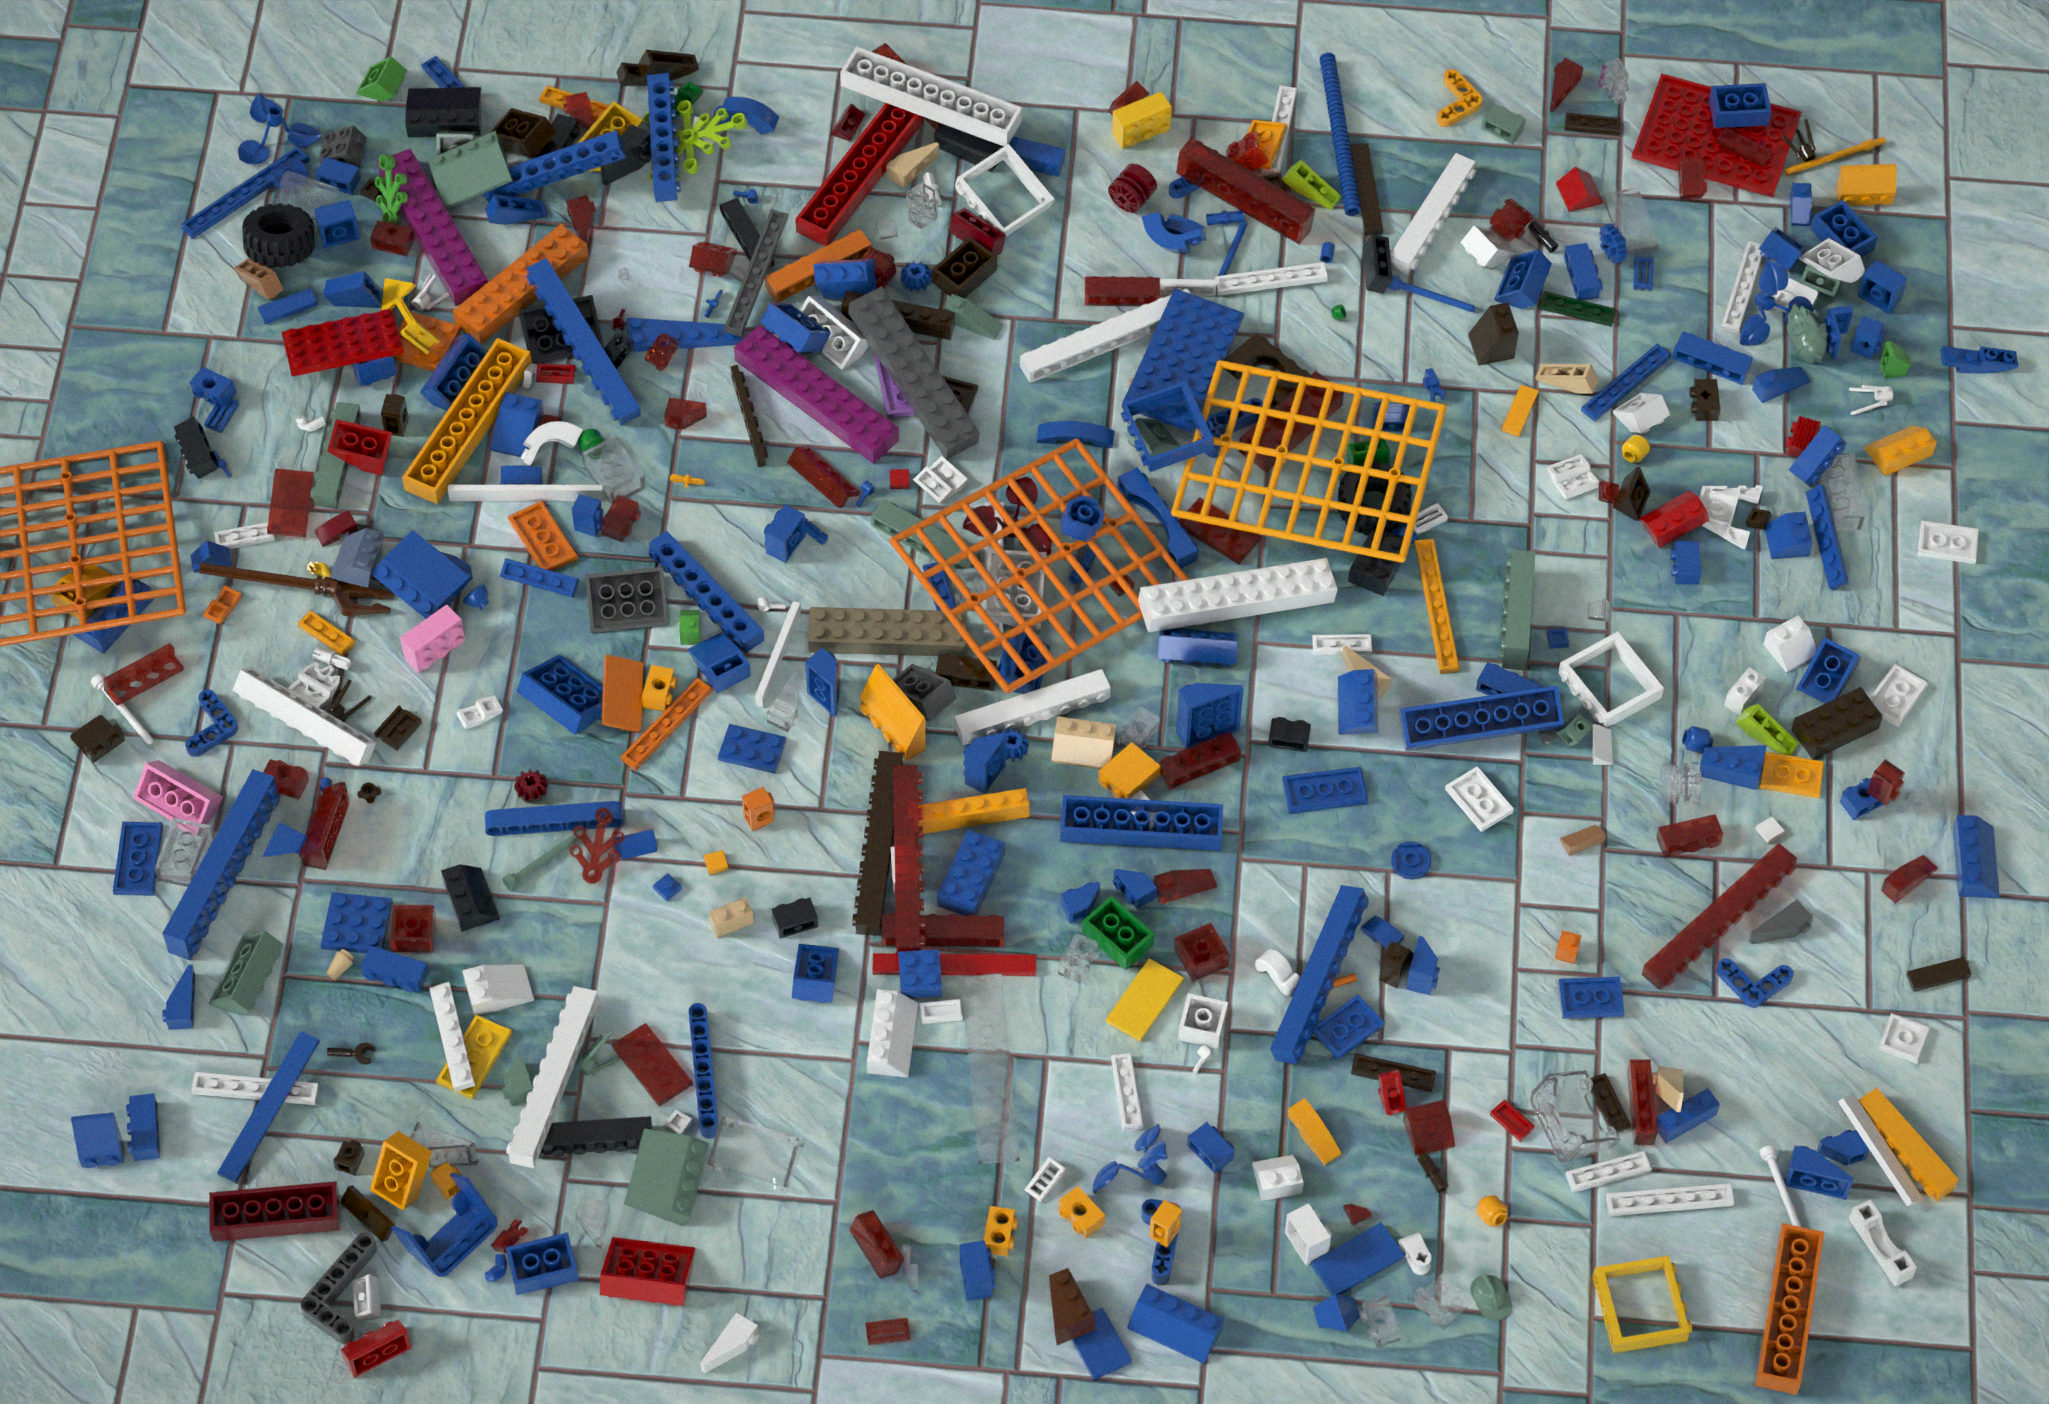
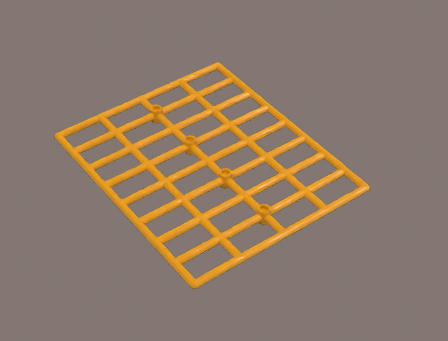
[1171,360,1447,563]

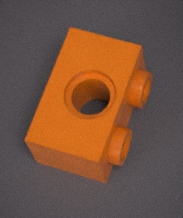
[742,786,775,831]

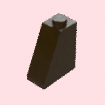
[1379,941,1414,989]

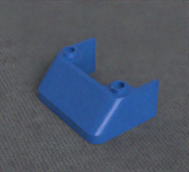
[391,1172,498,1277]

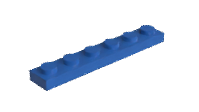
[1806,484,1849,591]

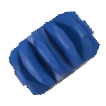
[900,261,932,293]
[1002,728,1029,763]

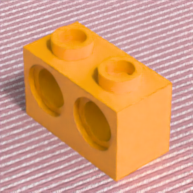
[984,1206,1018,1257]

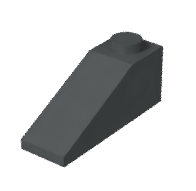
[1749,900,1813,944]

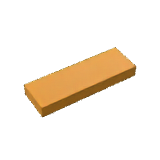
[1501,385,1539,437]
[298,610,355,656]

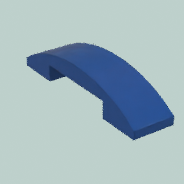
[1037,421,1114,448]

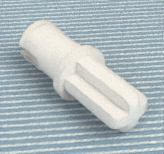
[923,172,942,207]
[313,647,352,670]

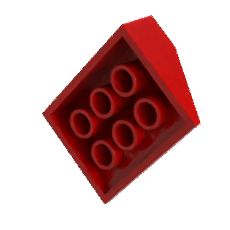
[600,1237,696,1306]

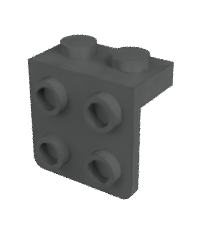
[318,125,367,167]

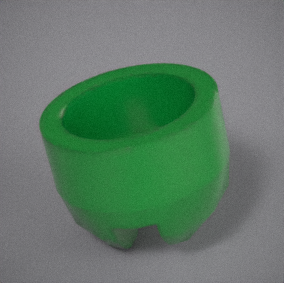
[1331,304,1346,320]

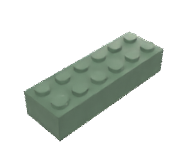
[1499,549,1535,671]

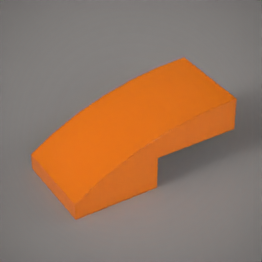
[203,585,242,624]

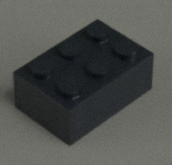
[1348,526,1404,596]

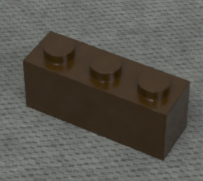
[935,654,997,691]

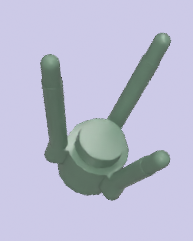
[576,1030,620,1075]

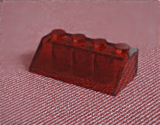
[299,782,350,870]

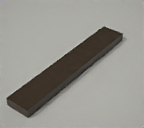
[1350,143,1383,235]

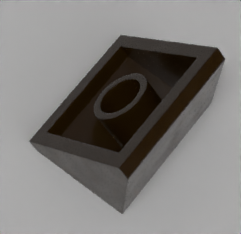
[1613,467,1651,521]

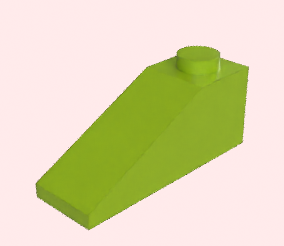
[1282,160,1341,210]
[1735,703,1799,756]

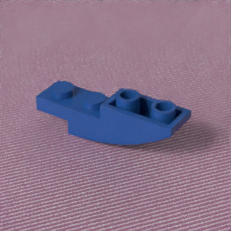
[1940,346,2018,373]

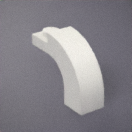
[521,421,583,466]

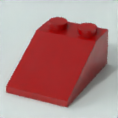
[327,419,392,476]

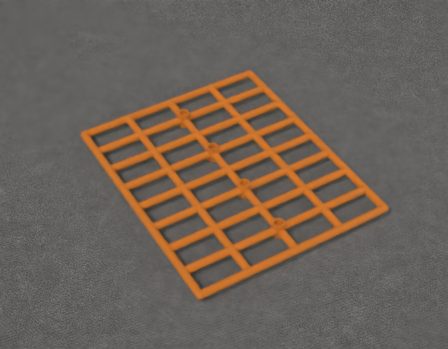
[889,439,1190,694]
[0,440,186,647]

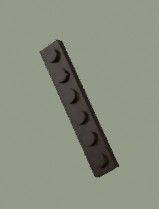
[730,365,768,467]

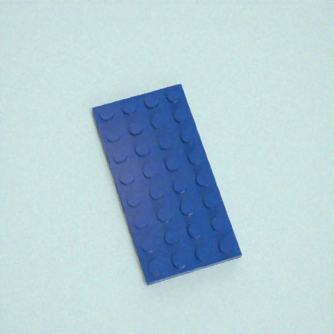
[1121,288,1245,433]

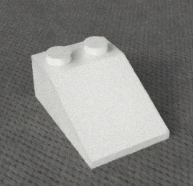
[462,964,534,1017]

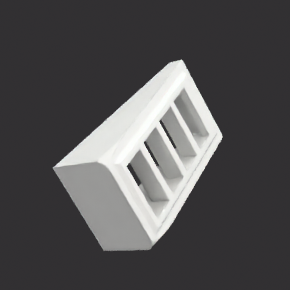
[1024,1156,1067,1202]

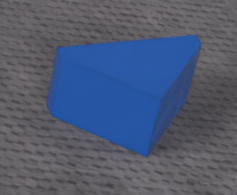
[190,541,232,573]

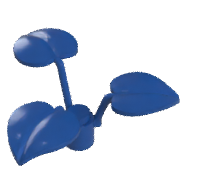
[238,93,321,164]
[1739,260,1813,345]
[1093,1124,1168,1194]

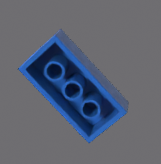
[937,829,1005,920]

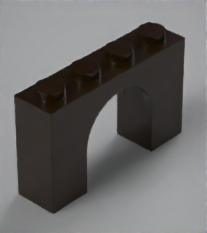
[1225,333,1311,411]

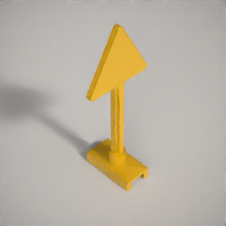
[381,278,440,354]

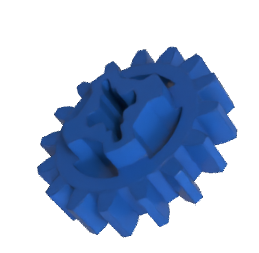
[1599,223,1628,264]

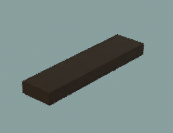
[1351,1053,1436,1092]

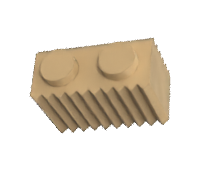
[709,897,754,938]

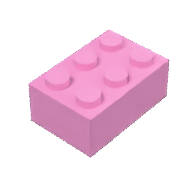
[400,605,465,673]

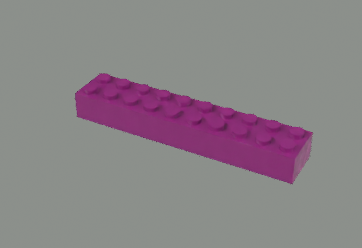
[377,148,488,306]
[734,325,899,464]

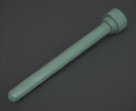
[502,830,585,891]

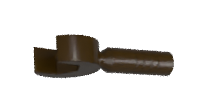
[327,1042,376,1065]

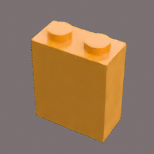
[1098,742,1161,799]

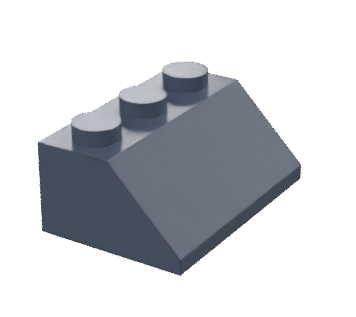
[330,528,385,588]

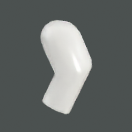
[296,416,326,432]

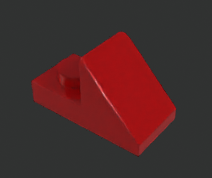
[1377,1070,1407,1115]

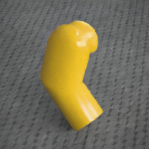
[307,562,331,580]

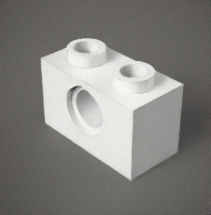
[1724,667,1766,715]

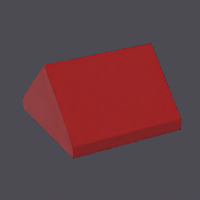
[1556,167,1603,212]

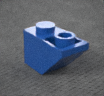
[1112,869,1157,909]
[1061,881,1100,923]
[1817,1130,1869,1166]

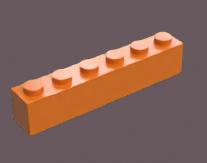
[765,229,872,303]

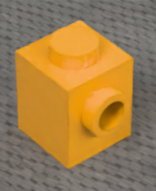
[430,1162,461,1200]

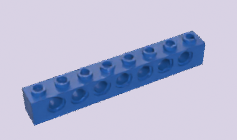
[647,73,681,202]
[482,130,626,203]
[648,531,764,653]

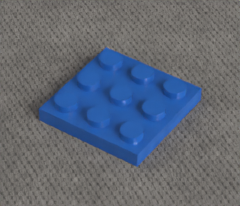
[321,892,393,953]

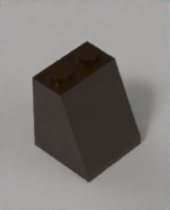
[1468,302,1519,365]

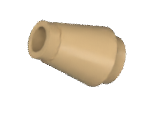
[326,949,355,980]

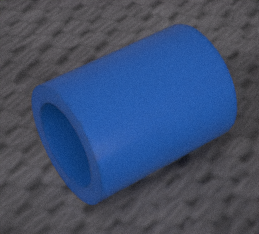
[1320,242,1335,263]

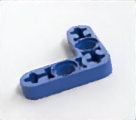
[185,689,238,757]
[1716,958,1794,1008]

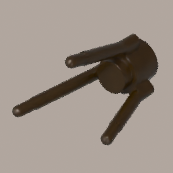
[1783,119,1817,162]
[326,679,372,722]

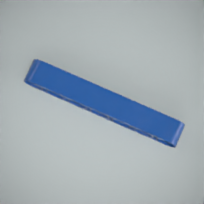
[484,801,624,836]
[688,1003,719,1139]

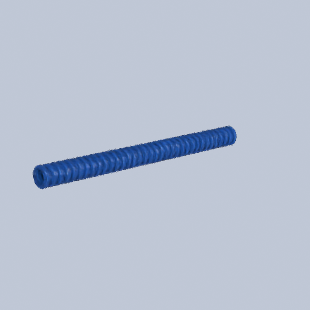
[1319,52,1361,216]

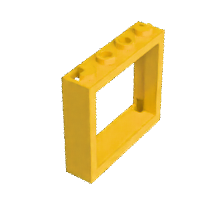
[1592,1256,1692,1353]

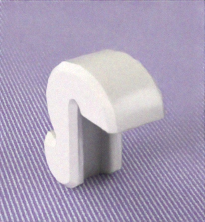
[1255,949,1301,996]

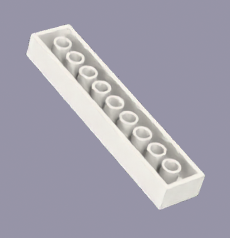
[840,46,1022,146]
[1138,558,1338,633]

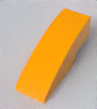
[1287,1098,1341,1166]

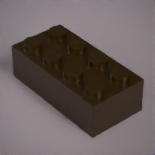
[1791,687,1883,760]

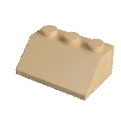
[1051,717,1116,769]

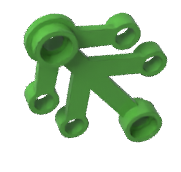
[375,155,408,227]

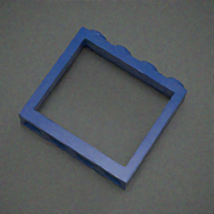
[1121,381,1215,472]

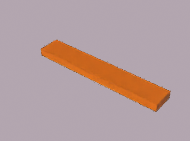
[620,678,713,771]

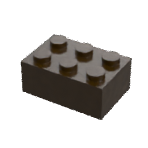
[490,108,556,158]
[932,237,997,299]

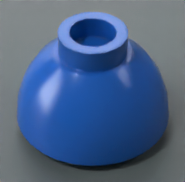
[463,584,489,610]

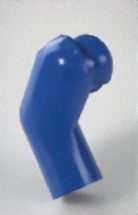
[484,1254,506,1282]

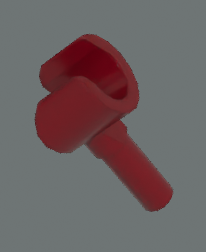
[612,309,625,331]

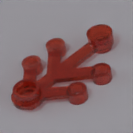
[569,807,625,884]

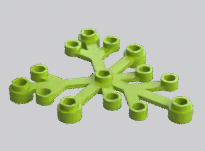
[643,100,747,183]

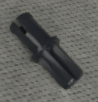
[1528,221,1558,253]

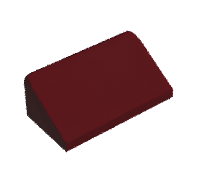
[831,104,865,141]

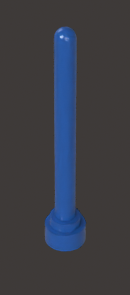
[1388,275,1475,312]

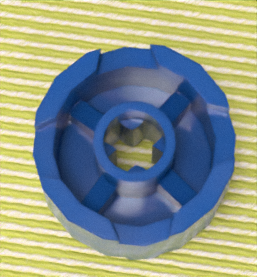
[1061,495,1104,542]

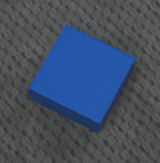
[1546,628,1569,649]

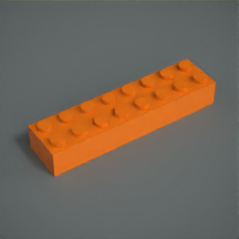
[453,224,589,344]
[1754,1223,1824,1395]

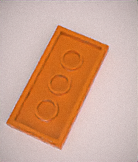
[508,500,578,571]
[602,654,643,733]

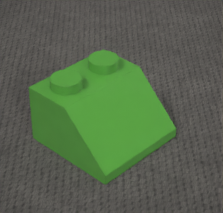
[356,56,407,101]

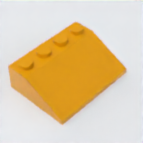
[859,664,926,761]

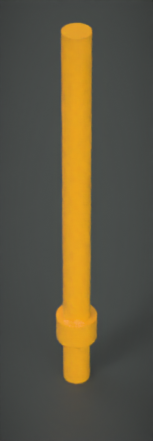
[1784,137,1886,176]

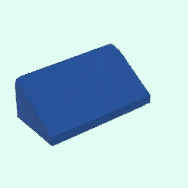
[614,829,657,860]

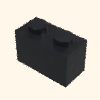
[772,897,818,939]

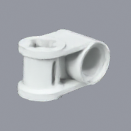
[1398,1232,1431,1275]

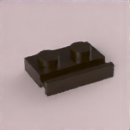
[374,705,422,751]

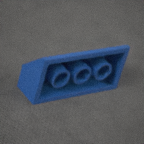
[420,333,488,411]
[73,579,154,654]
[1158,628,1238,667]
[1953,815,1999,898]
[1127,1284,1224,1364]

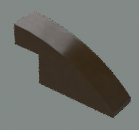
[616,49,699,86]

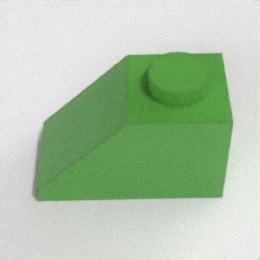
[1880,341,1911,378]
[679,609,700,645]

